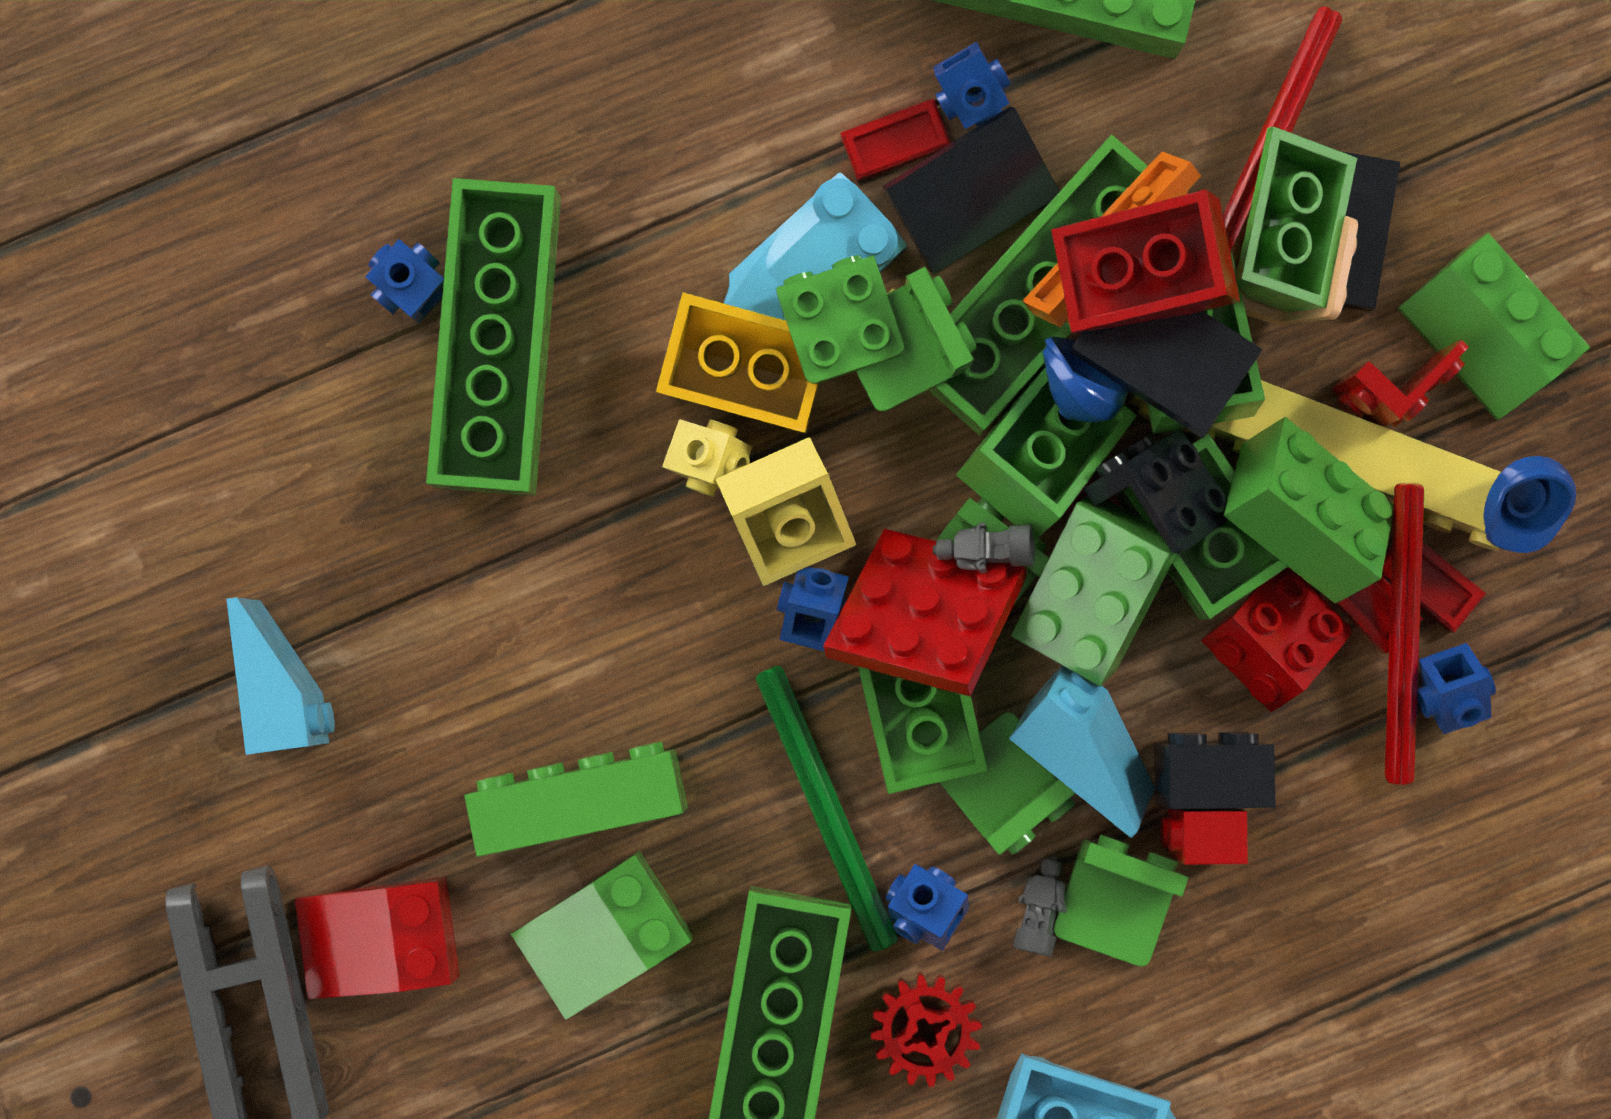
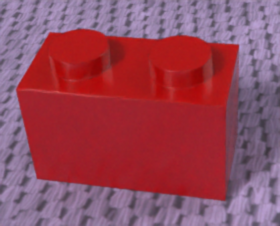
[1160,808,1248,865]

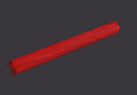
[1223,6,1342,258]
[1385,483,1424,785]

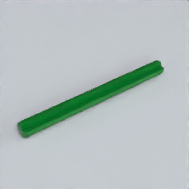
[756,666,897,952]

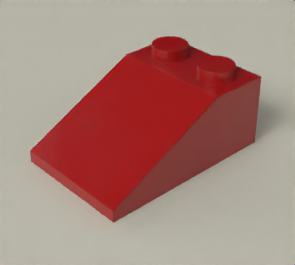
[1051,189,1240,334]
[294,876,460,999]

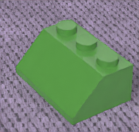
[1236,127,1357,313]
[1397,233,1590,421]

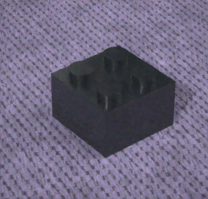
[1154,732,1276,809]

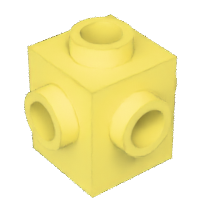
[662,419,752,497]

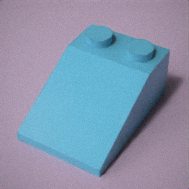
[226,597,335,755]
[1009,665,1155,838]

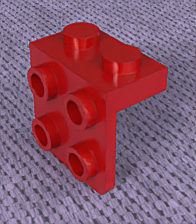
[1331,339,1469,428]
[1201,567,1351,713]

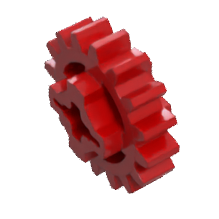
[870,972,982,1087]

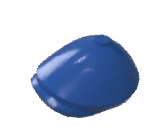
[1043,336,1128,422]
[1483,456,1576,553]

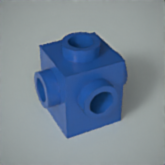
[933,42,1012,129]
[365,239,444,324]
[777,566,849,652]
[1417,643,1496,734]
[886,864,969,951]

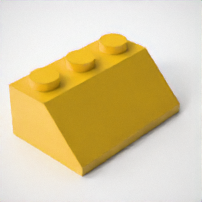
[656,292,819,433]

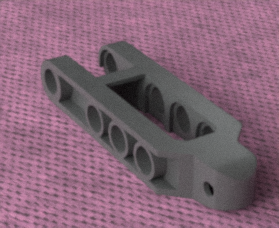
[166,865,329,1119]

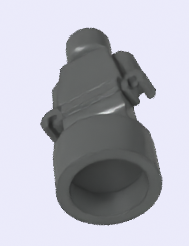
[933,522,1035,573]
[1012,856,1067,957]

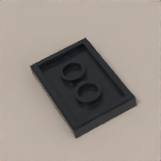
[882,106,1060,274]
[1340,151,1400,311]
[1070,311,1263,439]

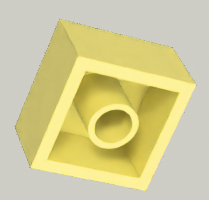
[716,437,856,586]

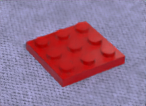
[823,528,1027,697]

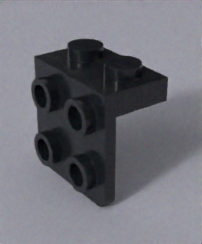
[1084,427,1228,554]

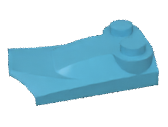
[723,172,907,320]
[997,1053,1176,1119]

